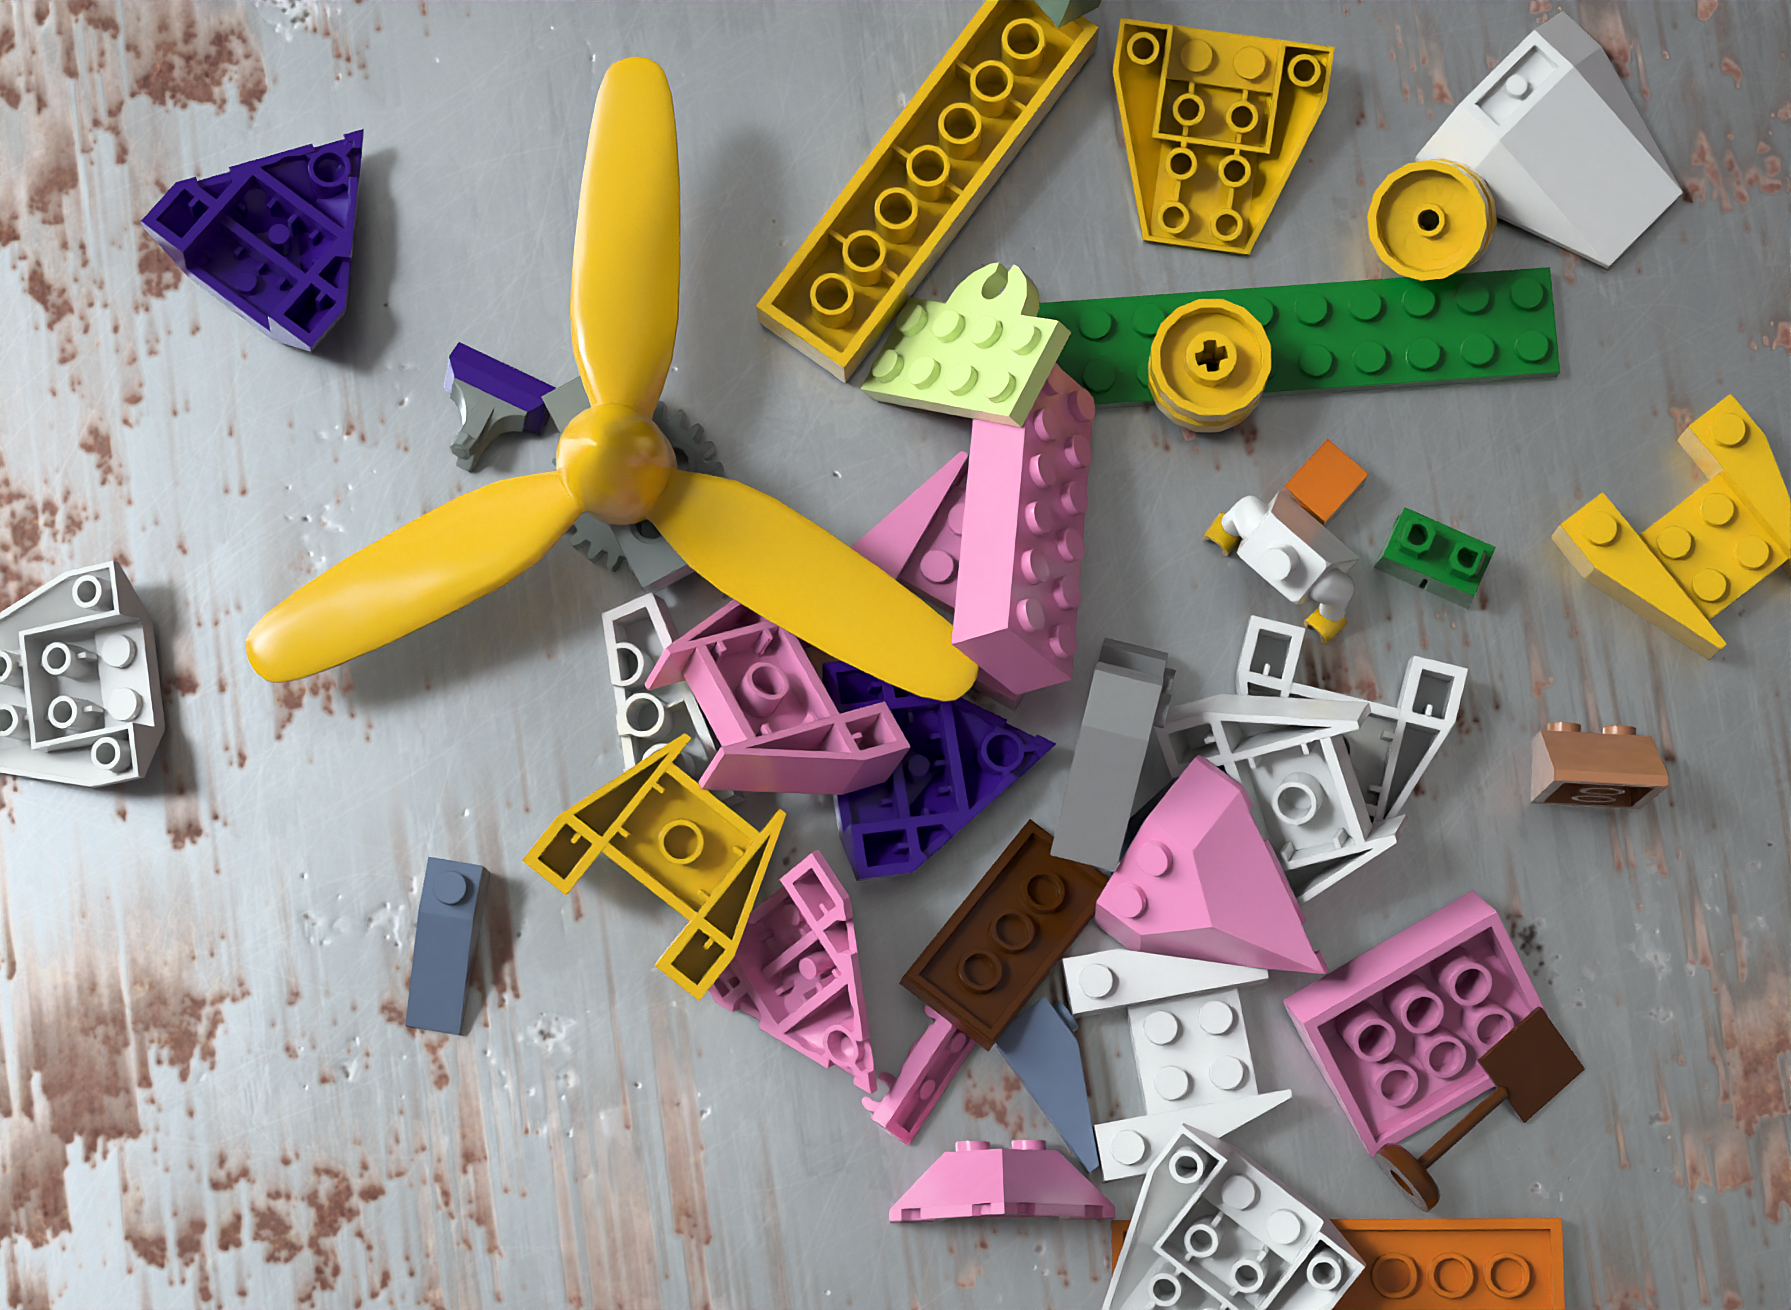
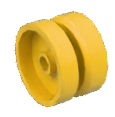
[1367,158,1497,281]
[1148,299,1271,432]

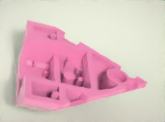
[1095,755,1329,974]
[708,850,877,1094]
[890,1140,1116,1223]

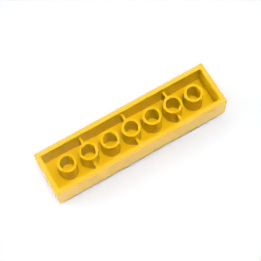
[756,0,1099,384]

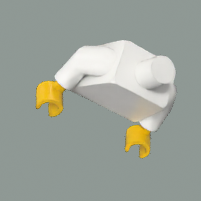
[1202,490,1360,645]

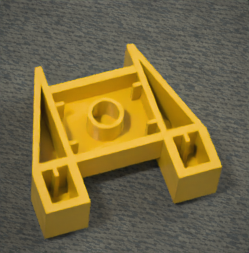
[1551,394,1791,660]
[522,733,786,1001]

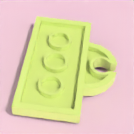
[861,262,1071,428]

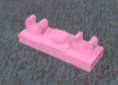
[861,1004,976,1145]

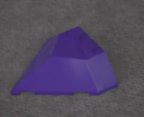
[141,129,364,352]
[822,661,1056,881]

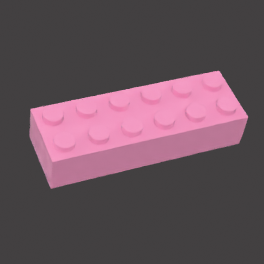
[952,363,1095,695]

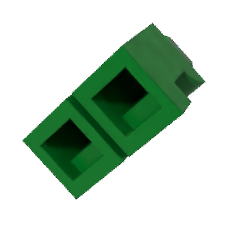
[1374,507,1496,610]

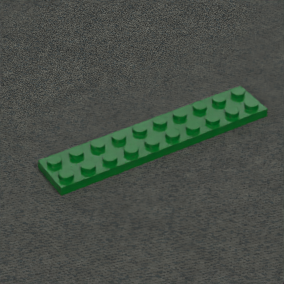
[1036,267,1560,409]

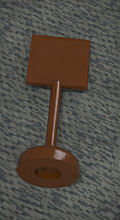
[1375,1006,1585,1213]

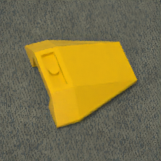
[1113,18,1335,255]

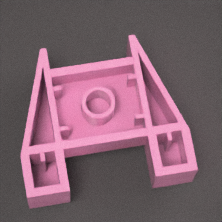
[851,450,1025,712]
[645,600,910,795]

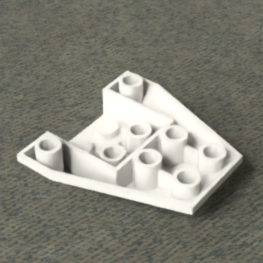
[1415,11,1683,269]
[0,561,165,788]
[1102,1123,1366,1310]

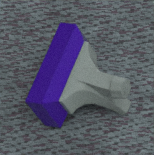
[444,342,556,472]

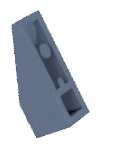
[405,857,491,1036]
[994,996,1099,1175]

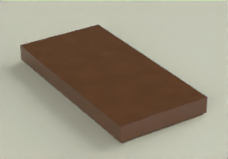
[899,819,1110,1052]

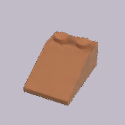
[1530,722,1669,809]

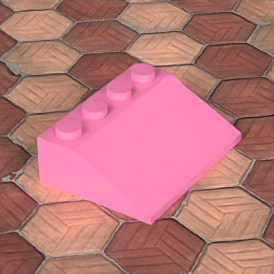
[1282,890,1549,1157]

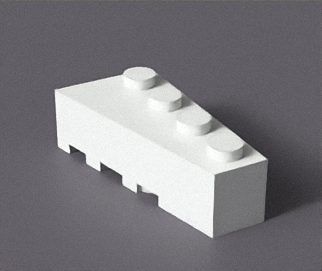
[602,592,746,807]

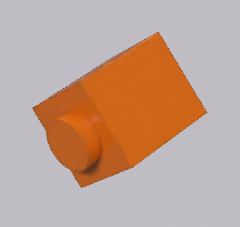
[1283,438,1369,528]

